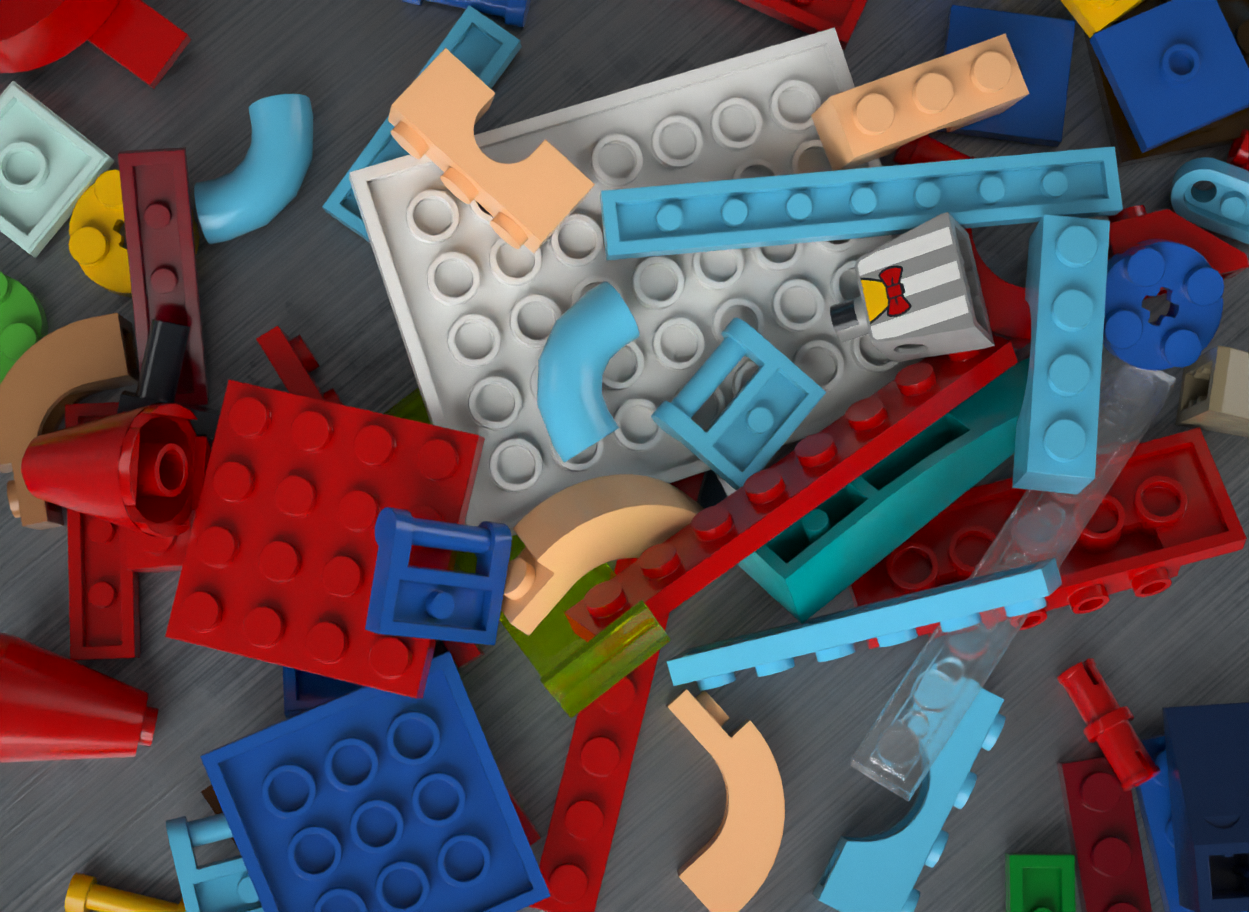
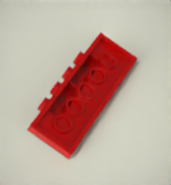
[848,427,1247,649]

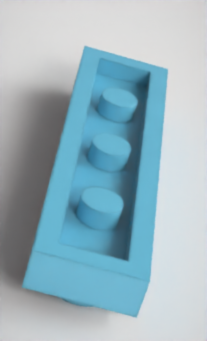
[322,5,521,243]

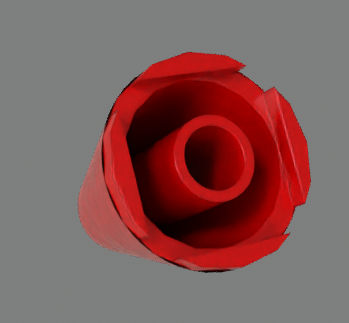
[21,403,211,537]
[0,632,159,763]

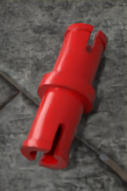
[1057,658,1161,792]

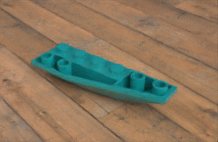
[737,357,1030,624]

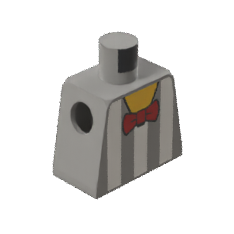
[830,212,995,361]

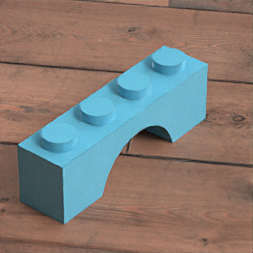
[1012,214,1110,495]
[813,664,1006,912]

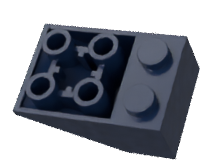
[1162,702,1249,912]

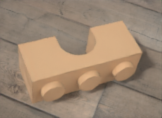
[811,33,1029,171]
[388,48,595,253]

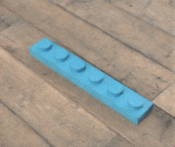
[666,558,1062,691]

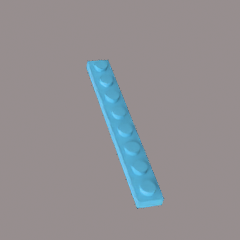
[600,146,1123,261]

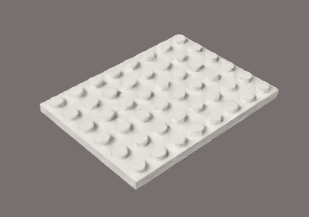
[349,27,924,536]

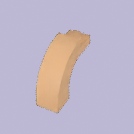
[501,474,704,636]
[666,689,785,912]

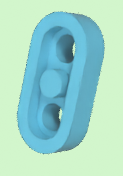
[1171,157,1249,244]

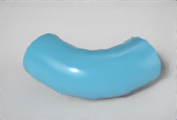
[194,94,313,244]
[537,281,640,462]

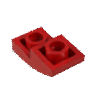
[87,0,192,89]

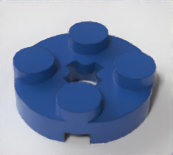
[1103,239,1225,371]

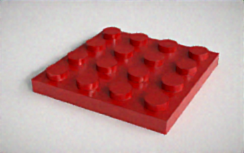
[165,380,485,699]

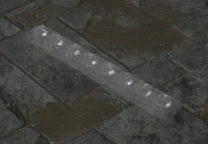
[851,357,1176,802]

